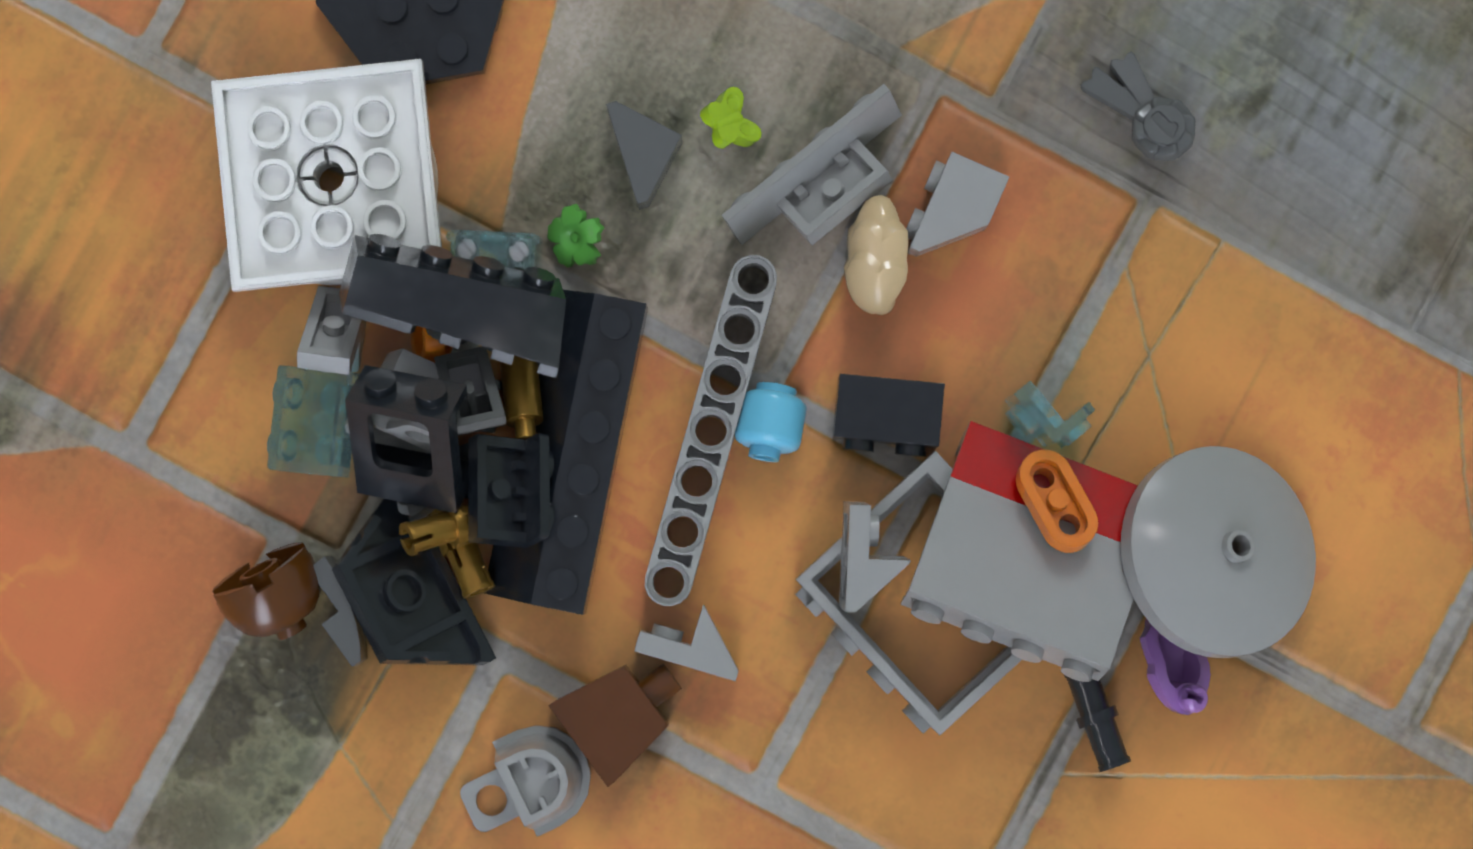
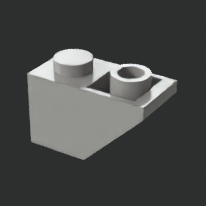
[906,152,1009,257]

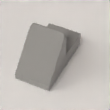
[297,286,367,375]
[839,501,911,612]
[634,605,739,681]

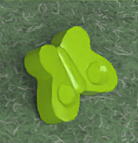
[700,87,762,149]

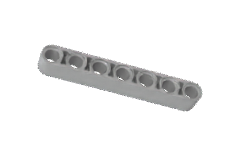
[645,255,777,606]

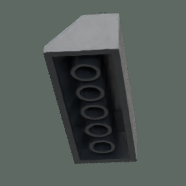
[484,290,648,615]

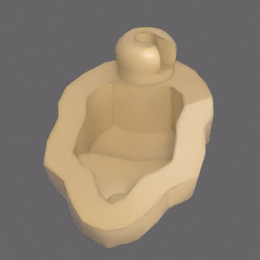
[844,195,908,315]

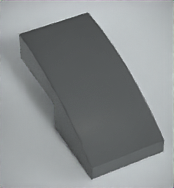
[313,556,367,667]

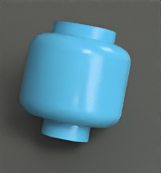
[735,382,807,462]

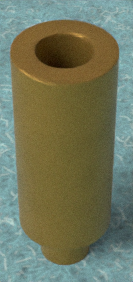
[500,355,544,440]

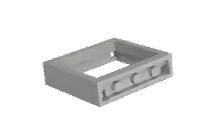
[795,451,1022,736]

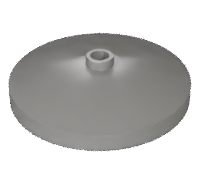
[1121,446,1316,658]

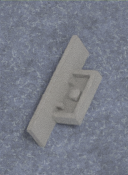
[721,84,902,245]

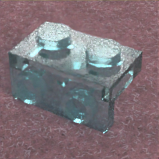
[267,365,360,478]
[1005,380,1096,448]

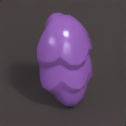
[1140,619,1211,715]

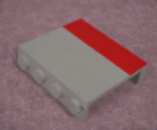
[900,421,1138,682]

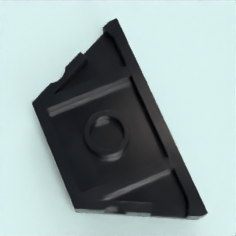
[316,0,504,85]
[332,498,496,665]

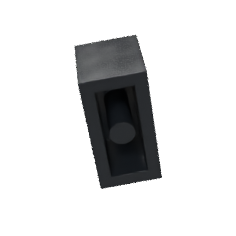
[832,374,945,457]

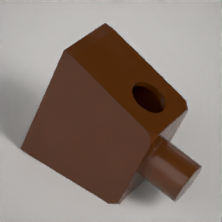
[549,663,682,787]

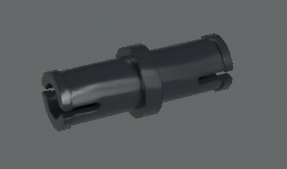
[1064,675,1131,772]

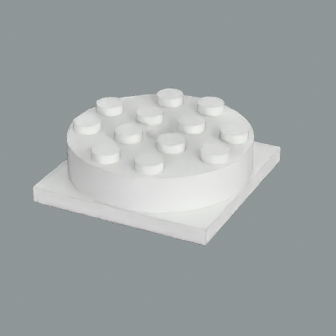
[211,59,442,292]

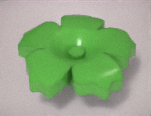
[547,204,604,268]

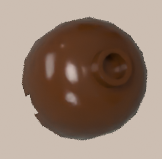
[212,542,321,640]

